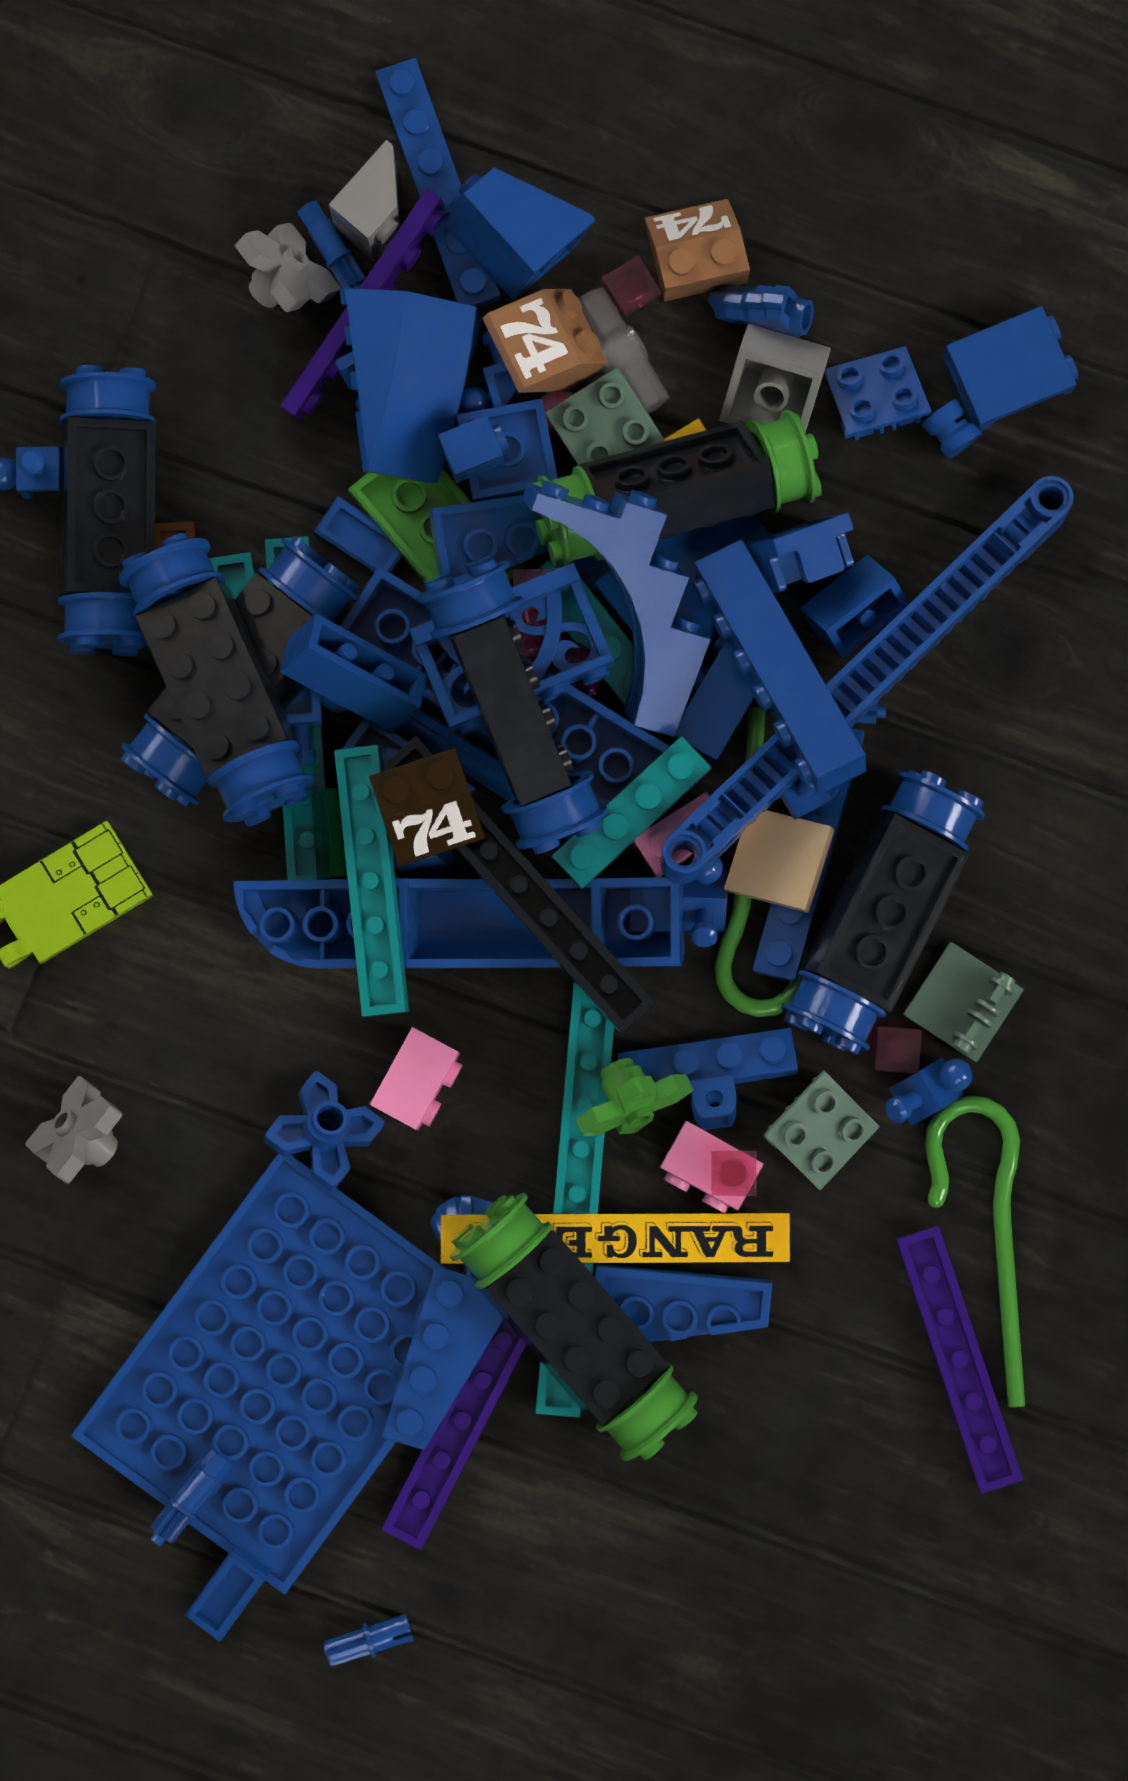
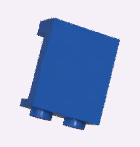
[942,306,1078,431]

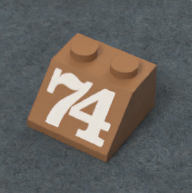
[644,199,750,302]
[482,289,608,393]

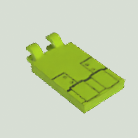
[0,821,154,969]

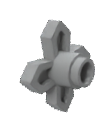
[235,223,341,312]
[26,1076,122,1184]

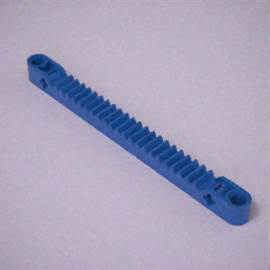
[660,476,1074,884]

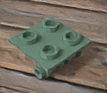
[545,367,664,465]
[903,942,1024,1063]
[763,1070,880,1190]

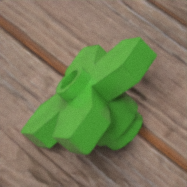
[575,1058,694,1136]

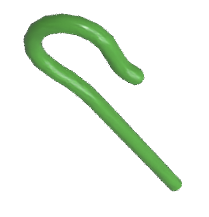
[714,707,814,1017]
[924,1095,1025,1407]

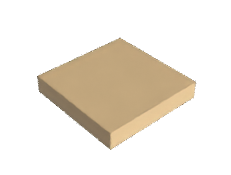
[724,810,835,913]

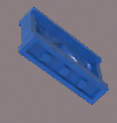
[409,562,614,735]

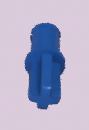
[324,1613,414,1666]

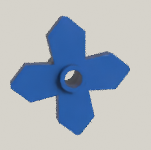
[263,1071,385,1191]

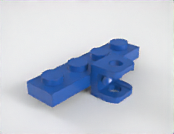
[617,1028,798,1131]

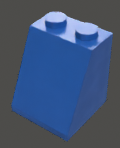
[444,167,595,301]

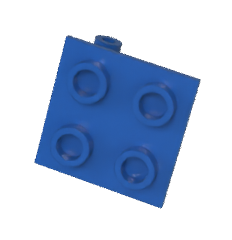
[824,346,932,441]

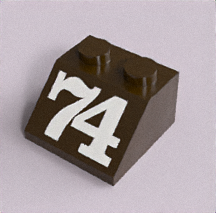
[369,748,485,867]

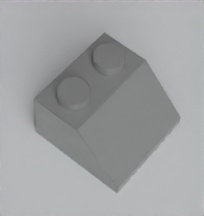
[329,140,401,261]
[719,323,831,433]

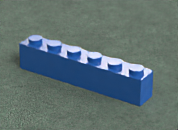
[692,539,866,795]

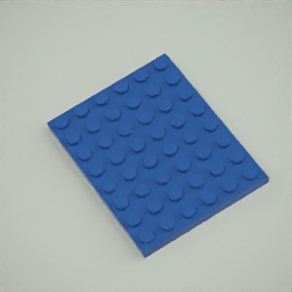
[71,1153,445,1595]

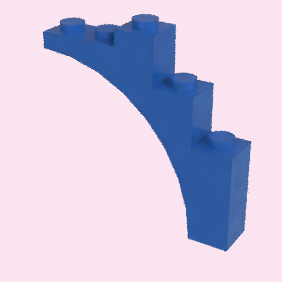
[522,481,711,737]

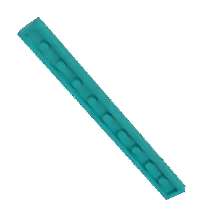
[536,982,614,1418]

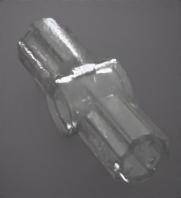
[579,287,670,414]

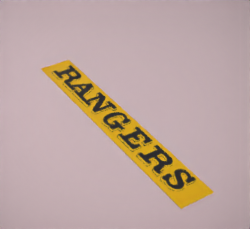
[441,1213,790,1264]

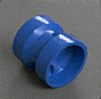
[922,399,982,460]

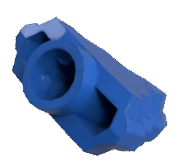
[708,284,814,338]

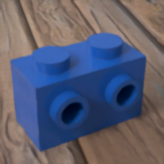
[800,555,909,660]

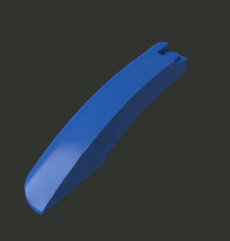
[233,877,685,969]

